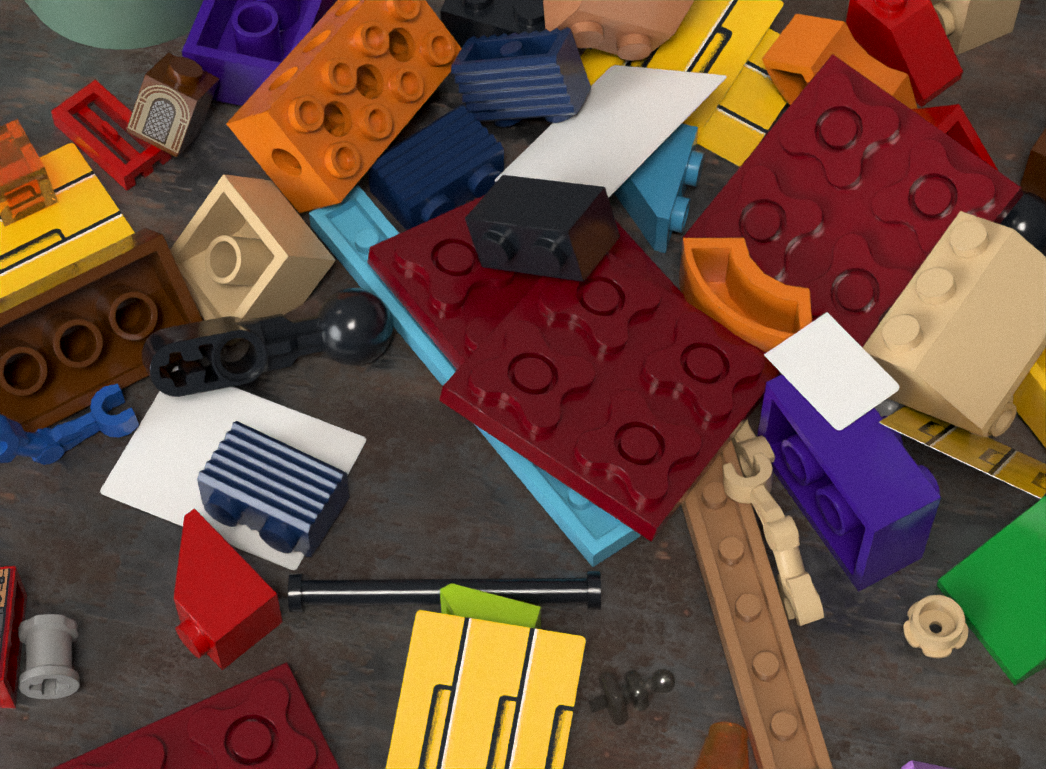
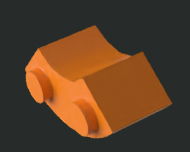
[762,14,918,109]
[679,238,812,375]

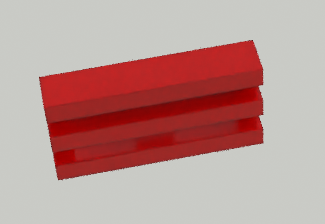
[51,79,172,191]

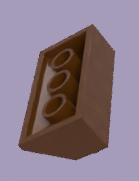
[0,228,203,432]

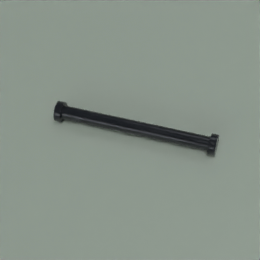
[288,571,601,613]

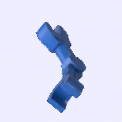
[0,384,139,465]

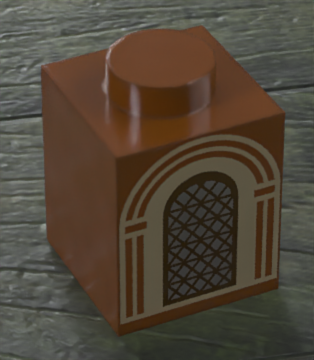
[126,52,220,157]

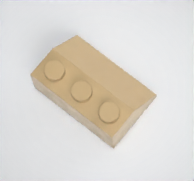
[863,211,1046,437]

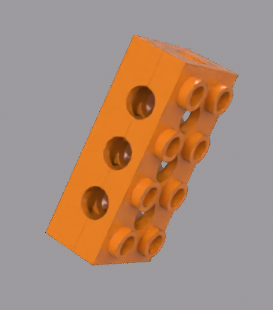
[226,0,462,213]

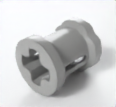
[18,614,80,700]

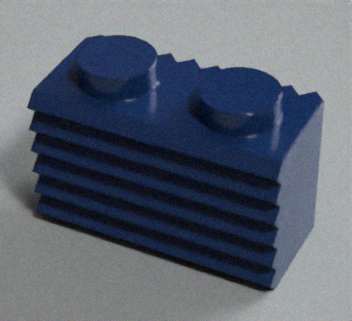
[451,27,591,127]
[368,105,504,230]
[197,421,350,557]

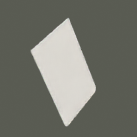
[764,312,899,430]

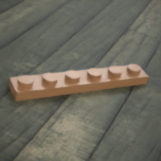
[681,440,833,769]

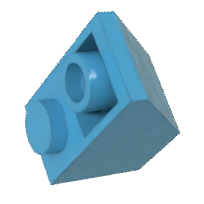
[614,123,705,253]

